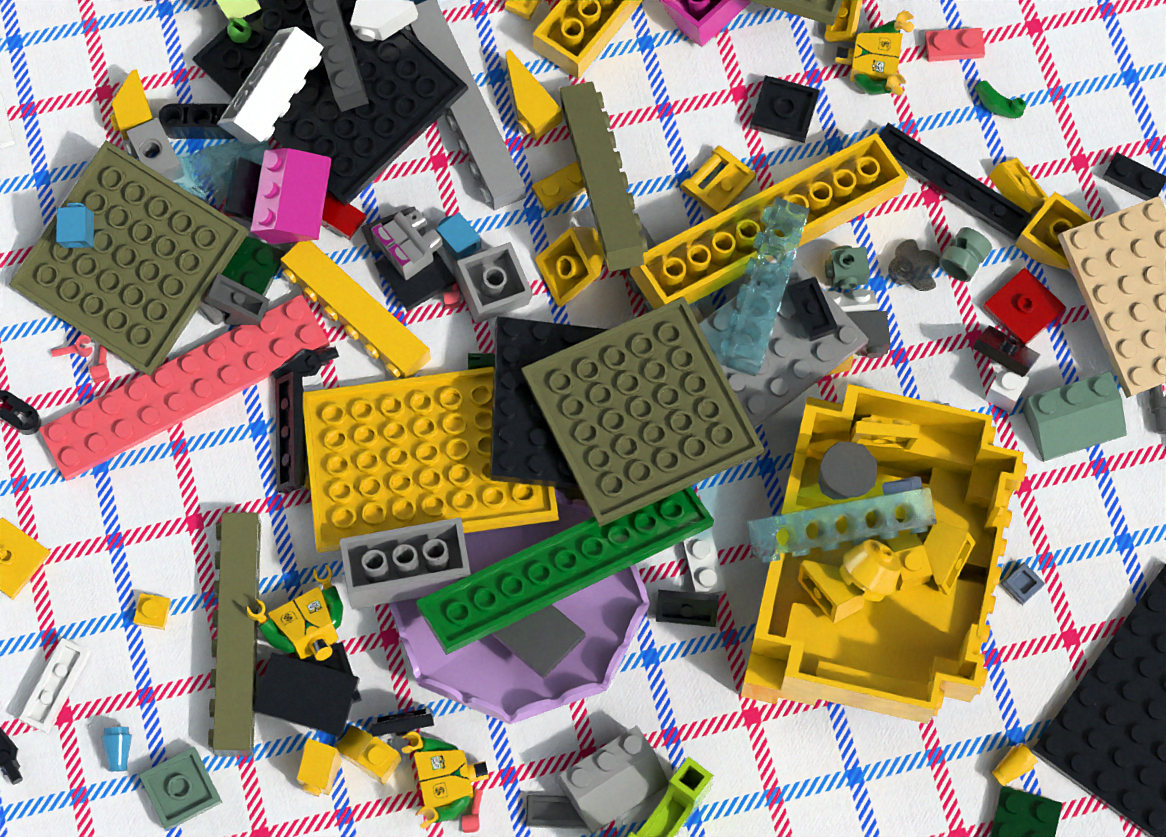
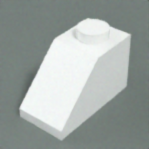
[350,0,418,41]

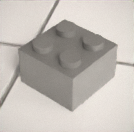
[453,242,533,324]

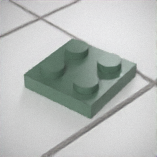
[139,746,223,831]

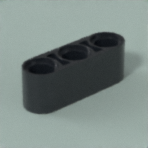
[158,103,236,139]

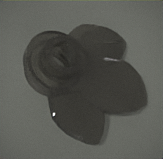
[888,239,940,291]

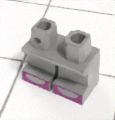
[371,209,443,281]

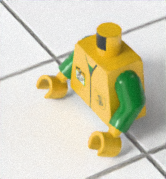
[835,11,914,96]
[247,565,344,661]
[401,731,489,829]

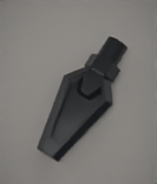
[272,346,339,380]
[0,727,23,785]

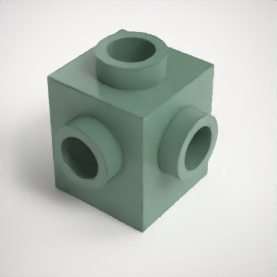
[825,245,870,290]

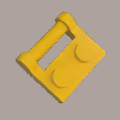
[680,145,756,215]

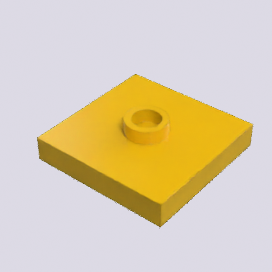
[0,517,51,600]

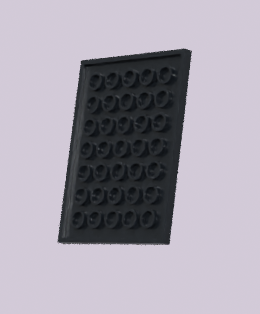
[192,0,469,206]
[1031,564,1166,837]

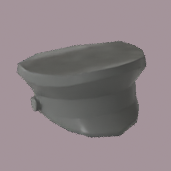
[818,442,877,500]

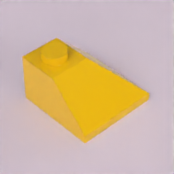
[534,227,605,307]

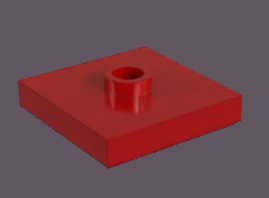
[983,267,1066,346]

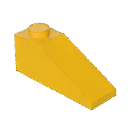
[505,49,562,141]

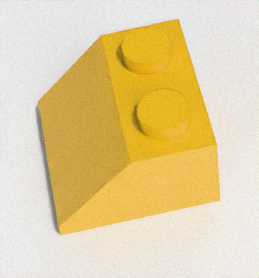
[1015,191,1094,270]

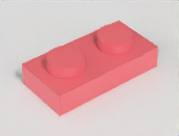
[925,28,985,62]

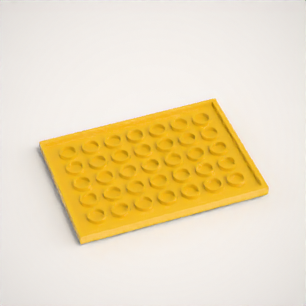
[303,367,559,553]

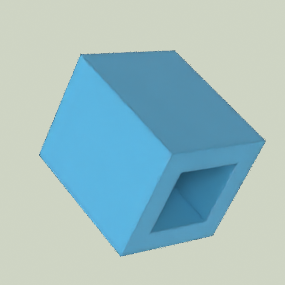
[56,203,94,249]
[436,212,481,262]

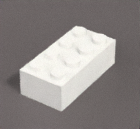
[217,27,324,144]

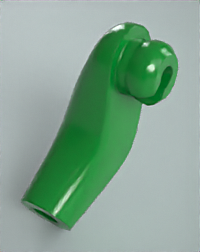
[974,80,1026,119]

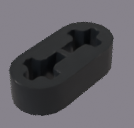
[0,390,41,435]

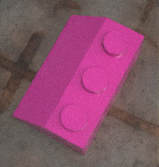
[659,0,751,47]
[251,148,332,244]

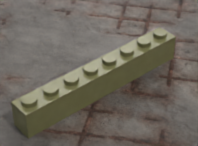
[560,81,648,272]
[208,512,261,757]

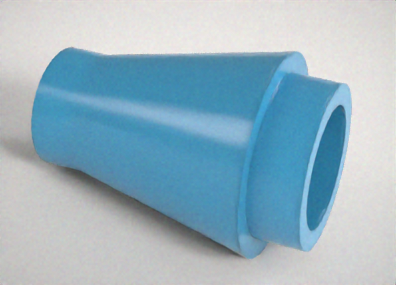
[101,727,132,772]

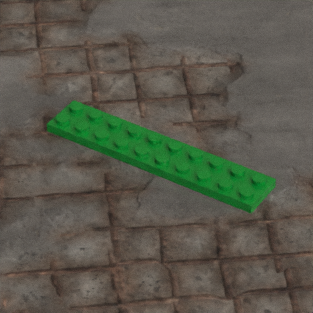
[416,486,714,655]

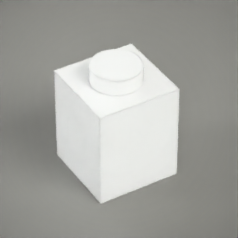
[985,366,1029,413]

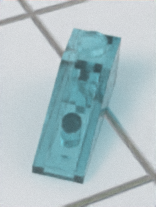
[183,140,272,196]

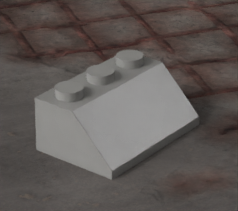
[558,725,669,834]

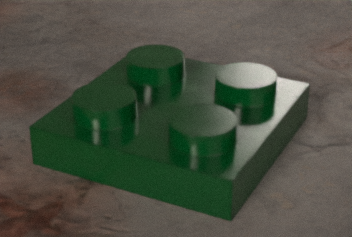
[221,236,286,297]
[989,786,1063,837]

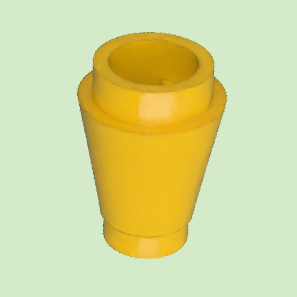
[991,742,1038,786]

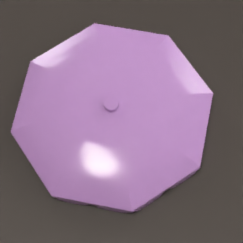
[388,490,650,724]

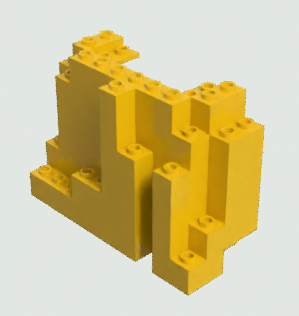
[740,384,1027,724]

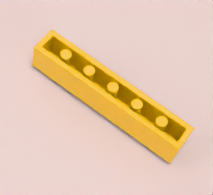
[280,241,431,379]

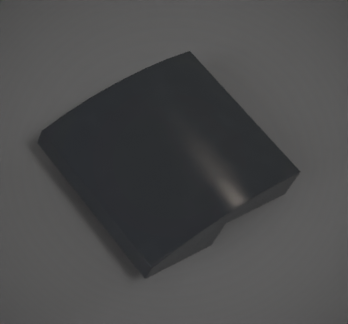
[374,234,457,312]

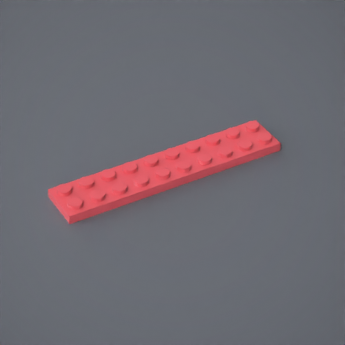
[39,294,330,481]

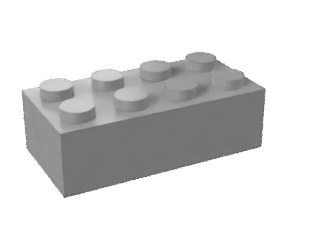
[339,517,471,610]

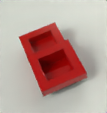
[321,191,366,240]

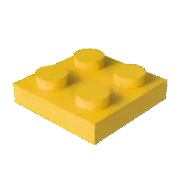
[849,417,919,450]

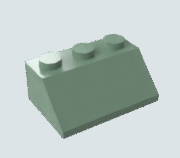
[1022,371,1127,462]

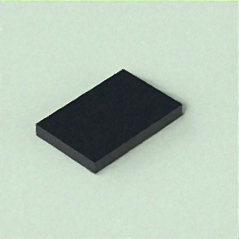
[252,652,360,737]

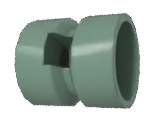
[939,227,992,282]

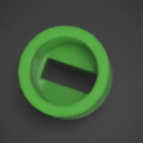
[227,18,251,43]

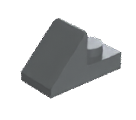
[205,273,270,325]

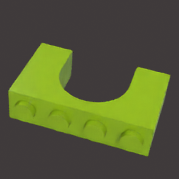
[627,756,714,837]

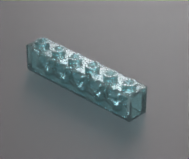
[719,197,810,377]
[746,487,937,563]

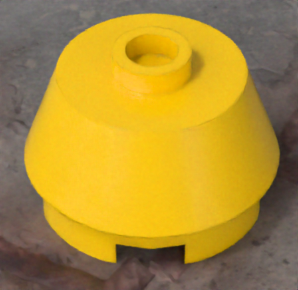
[839,540,902,602]

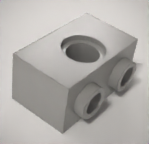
[125,118,184,182]

